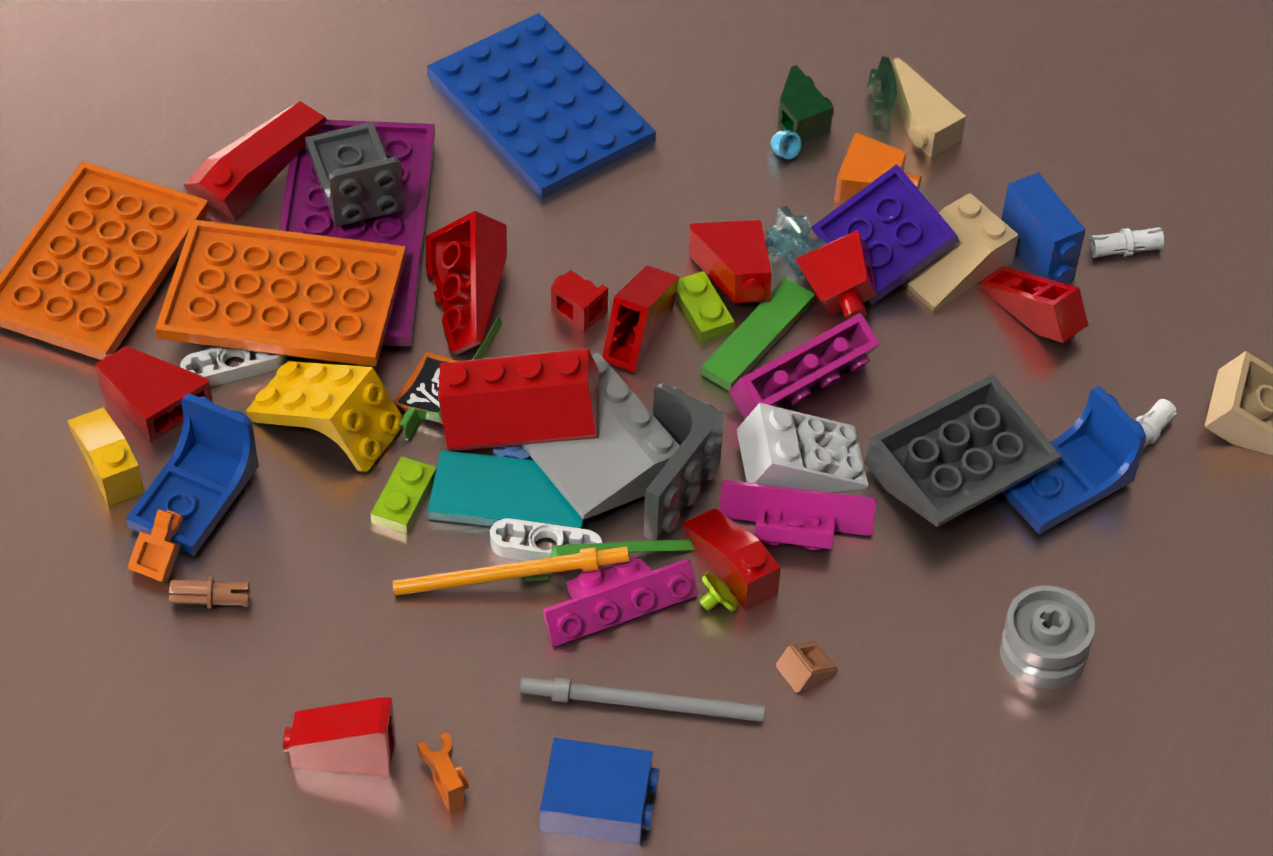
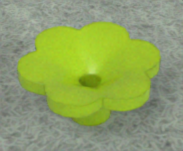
[699,571,739,612]

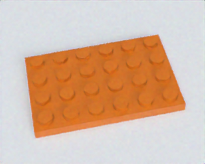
[0,161,210,360]
[155,219,406,367]

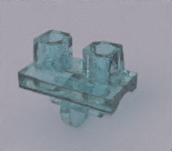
[765,206,826,276]

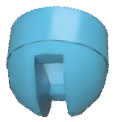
[770,130,801,159]

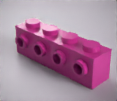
[728,313,880,419]

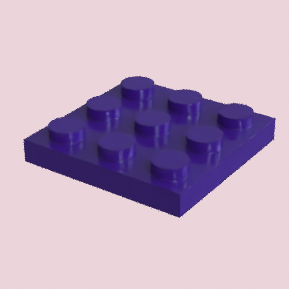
[811,164,959,305]

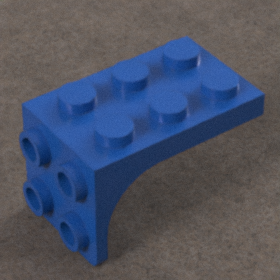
[1001,386,1146,534]
[125,394,259,556]

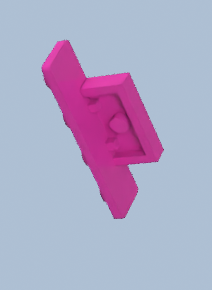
[719,480,877,550]
[543,557,698,646]

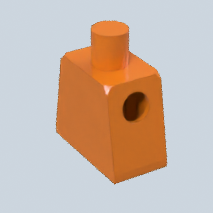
[834,133,922,204]

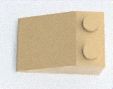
[902,193,1019,312]
[1204,351,1273,455]

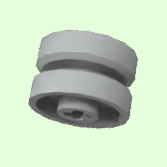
[1000,585,1096,690]

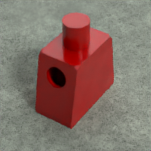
[795,230,877,320]

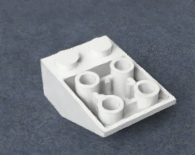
[736,403,869,493]

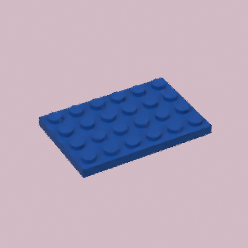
[427,13,656,198]

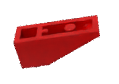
[978,266,1088,343]
[682,508,781,611]

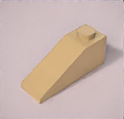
[890,57,966,158]

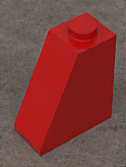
[689,220,772,303]
[602,265,680,373]
[95,346,213,443]
[283,697,396,777]

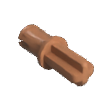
[169,577,250,609]

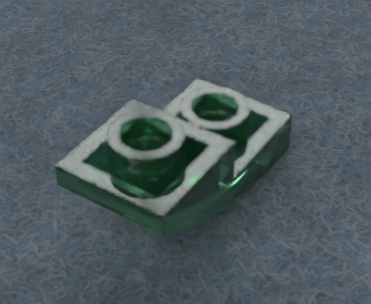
[867,56,896,132]

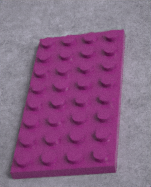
[279,120,435,346]

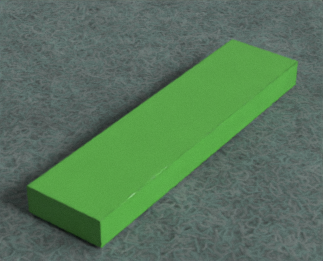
[701,277,815,391]

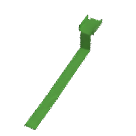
[399,315,502,440]
[521,540,694,581]

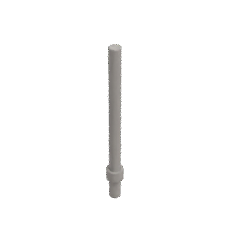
[520,677,765,722]

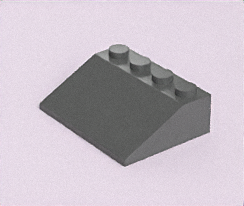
[864,374,1062,527]

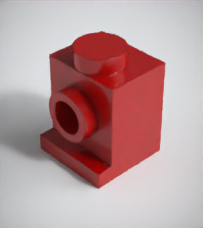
[551,270,608,332]

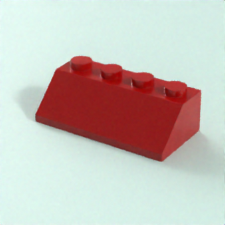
[438,348,599,451]

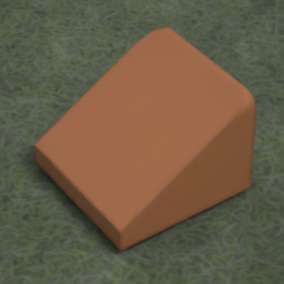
[776,641,838,693]

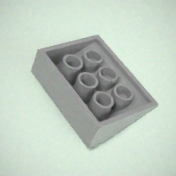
[522,353,680,520]

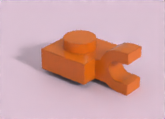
[127,509,184,582]
[417,732,469,813]

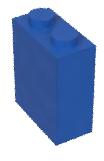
[1001,172,1086,283]
[540,738,659,845]

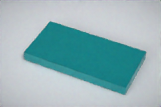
[428,450,584,529]

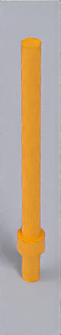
[393,546,630,596]

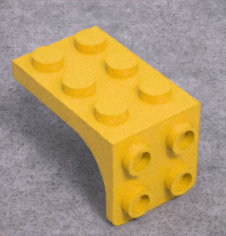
[245,361,403,472]

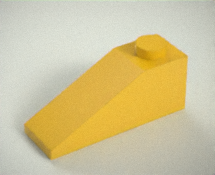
[68,407,145,507]

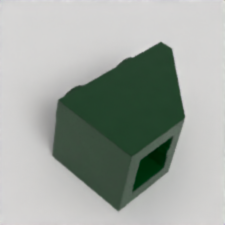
[778,65,834,144]

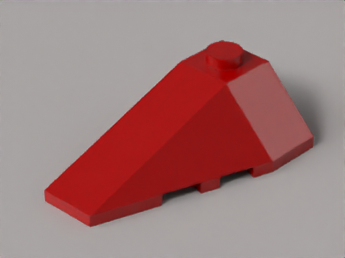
[183,101,327,222]
[426,211,507,355]

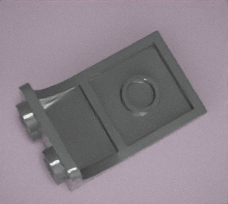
[305,122,405,227]
[644,383,724,540]

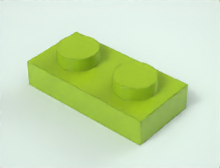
[675,271,735,342]
[370,456,437,534]

